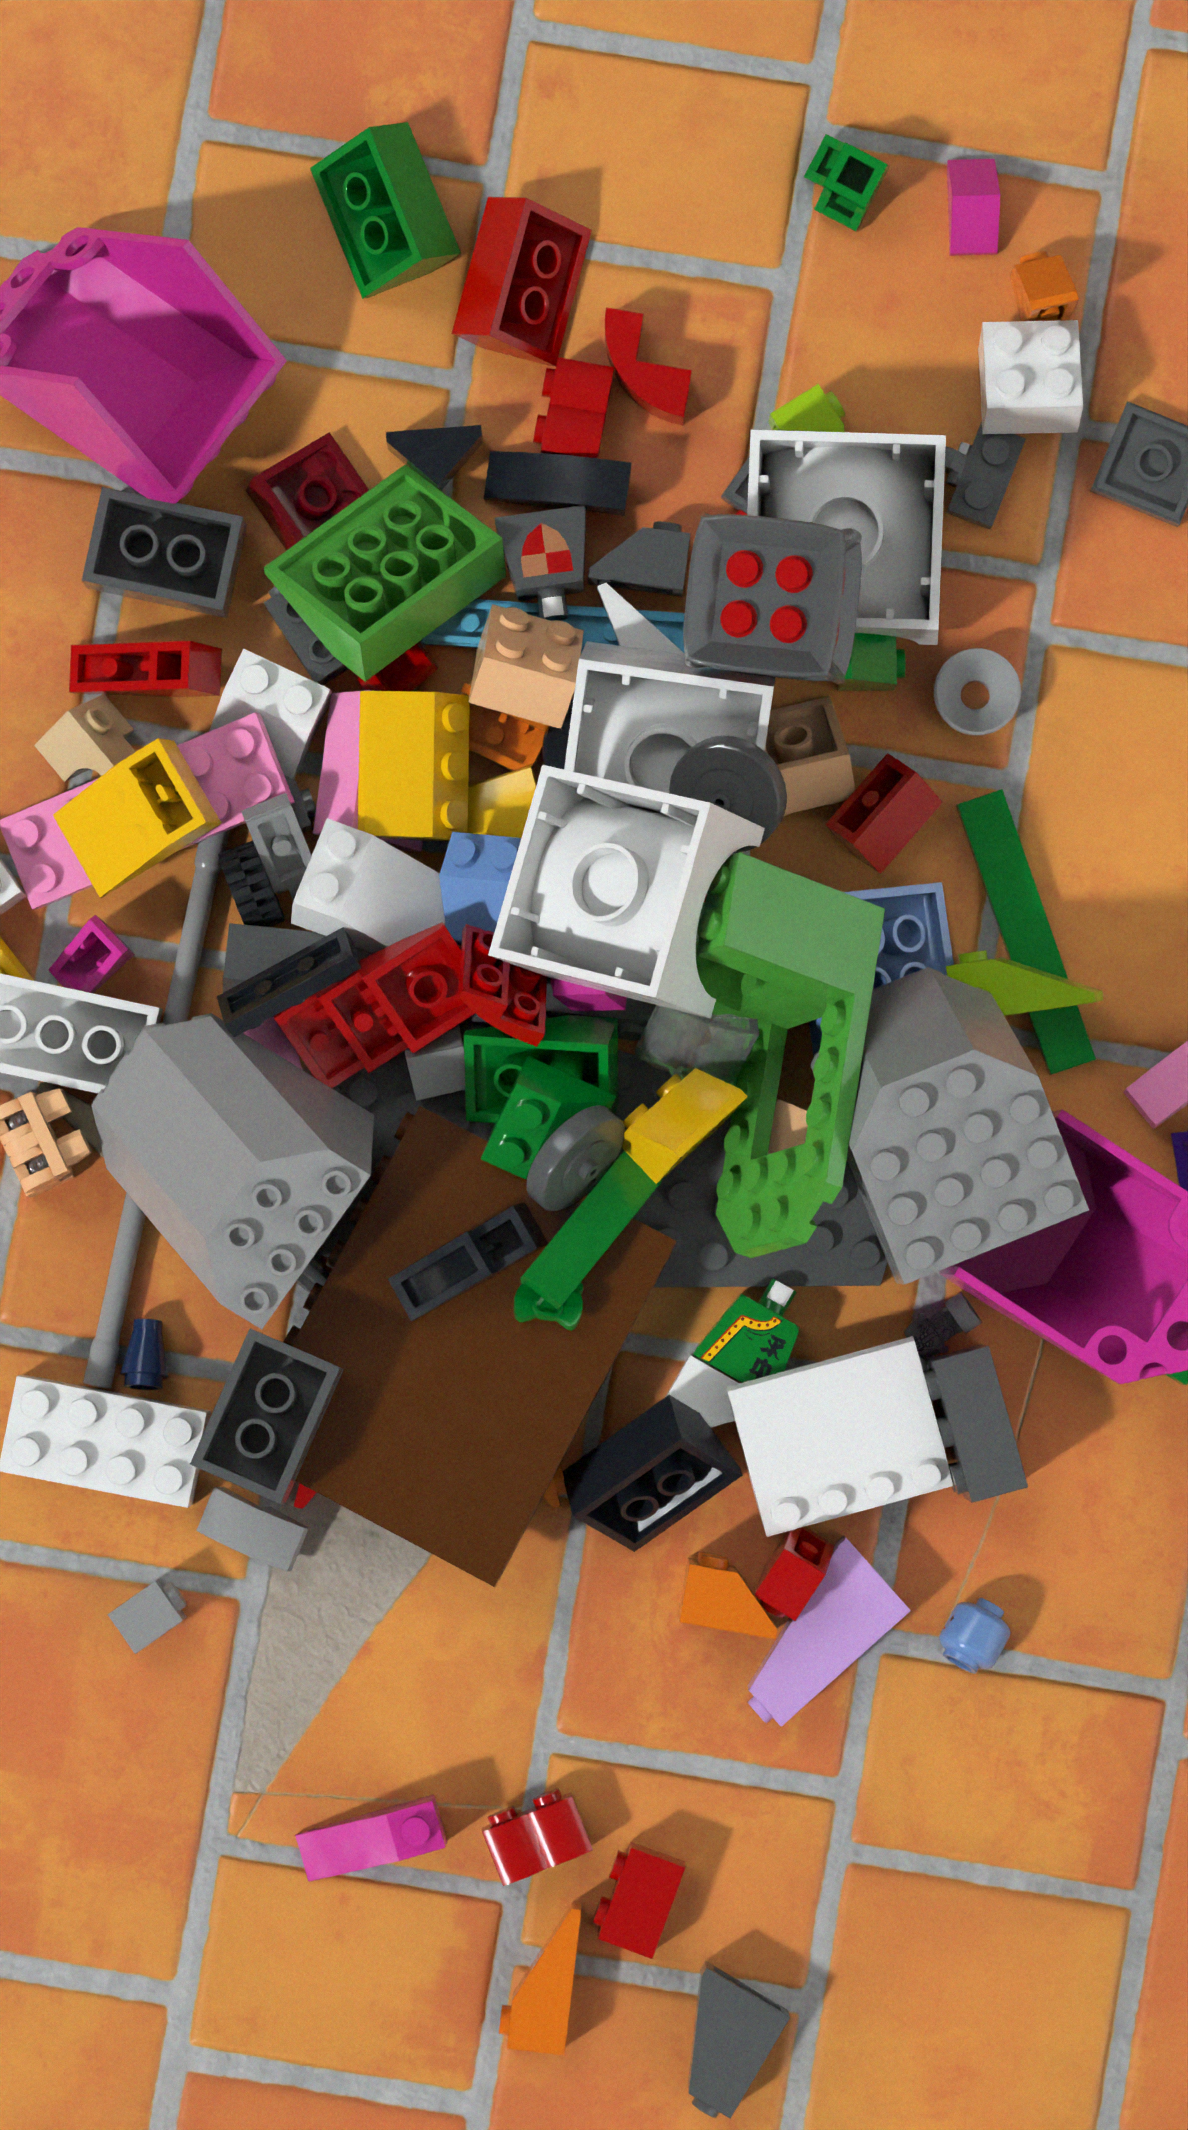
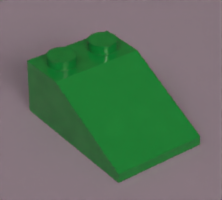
[464,1015,619,1123]

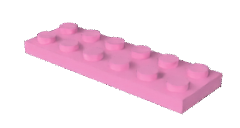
[0,712,295,909]

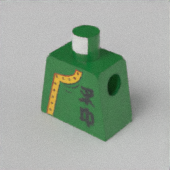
[692,1278,800,1383]

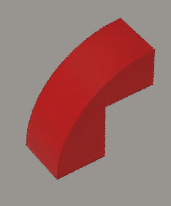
[605,307,692,426]

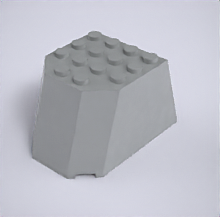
[810,967,1089,1285]

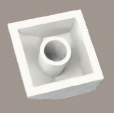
[209,648,332,779]

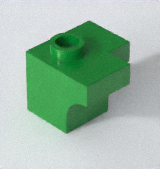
[804,134,889,232]

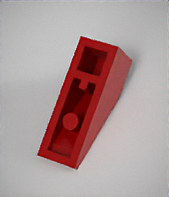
[69,641,222,697]

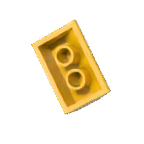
[358,691,470,842]

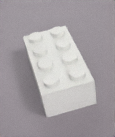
[0,1374,211,1508]

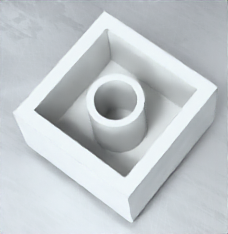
[978,320,1083,434]

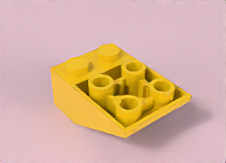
[53,738,222,898]

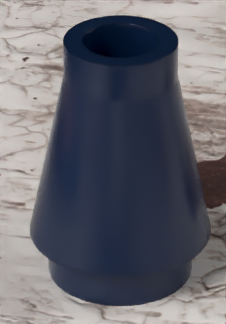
[120,1319,168,1390]

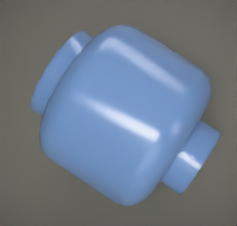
[939,1598,1011,1674]

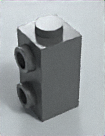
[264,586,349,685]

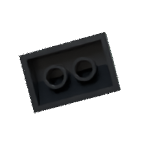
[563,1395,743,1552]

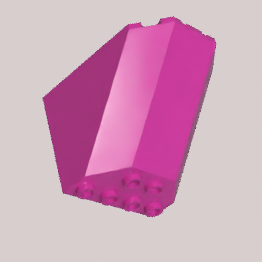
[0,227,287,504]
[939,1109,1188,1384]

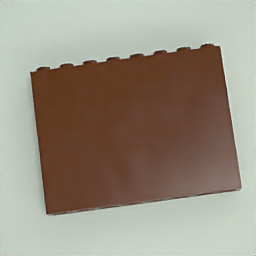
[283,1106,677,1587]

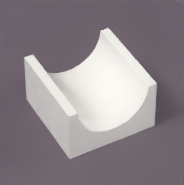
[747,430,946,645]
[564,641,776,856]
[488,765,765,1019]

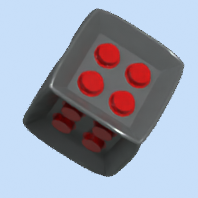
[683,513,862,684]

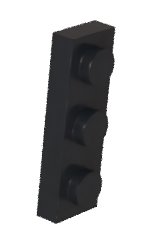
[217,927,361,1037]

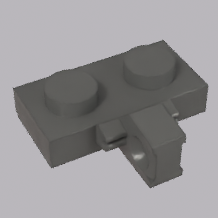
[945,422,1026,529]

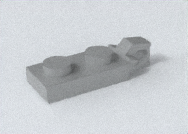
[241,793,311,900]

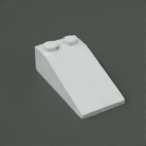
[0,974,163,1093]

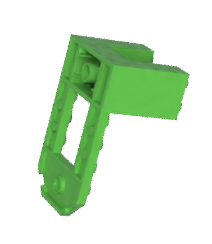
[696,852,885,1258]

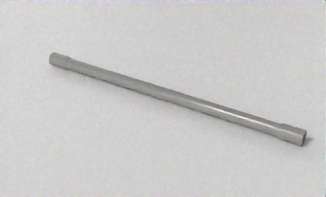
[83,829,231,1389]

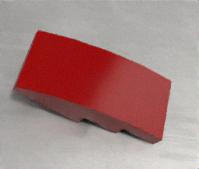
[273,922,475,1088]

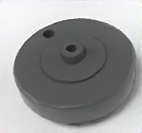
[669,736,787,853]
[526,1105,625,1211]

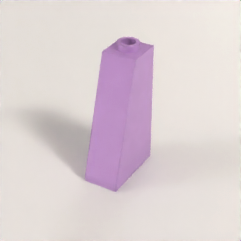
[747,1536,911,1726]

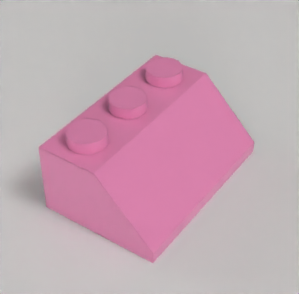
[313,690,423,852]

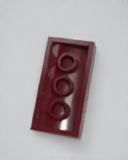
[246,432,369,550]

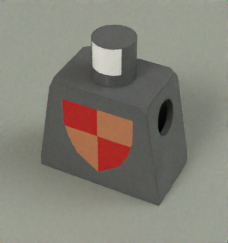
[495,506,586,621]

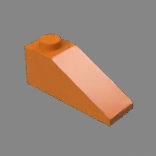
[499,1902,582,2056]

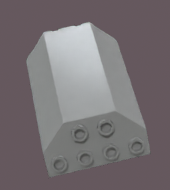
[91,1013,374,1329]

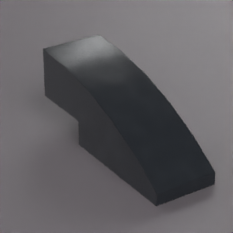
[484,451,632,516]
[388,1202,548,1322]

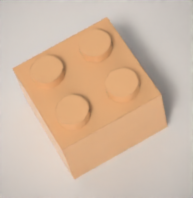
[468,604,584,729]

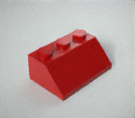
[451,197,592,366]

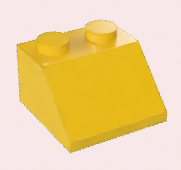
[622,1068,748,1184]

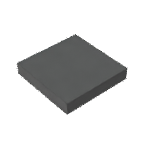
[1090,401,1188,527]

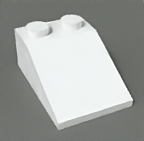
[291,818,445,953]

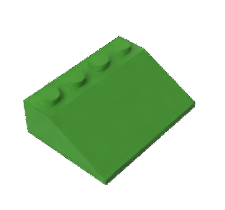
[264,464,506,682]

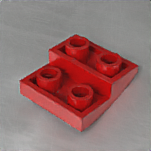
[459,924,547,1047]

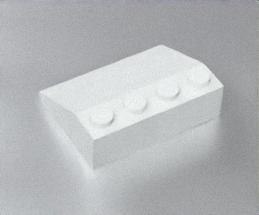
[726,1336,953,1537]

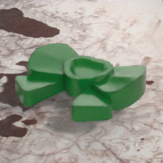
[513,1275,584,1331]

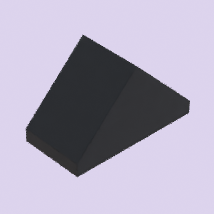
[386,425,483,491]

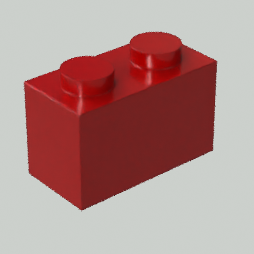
[825,753,943,874]
[754,1527,835,1621]
[592,1842,686,1959]

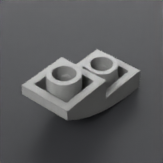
[196,1487,309,1571]

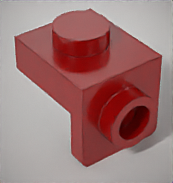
[357,642,439,691]

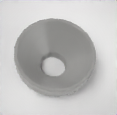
[934,648,1021,736]

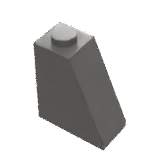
[688,1960,790,2119]

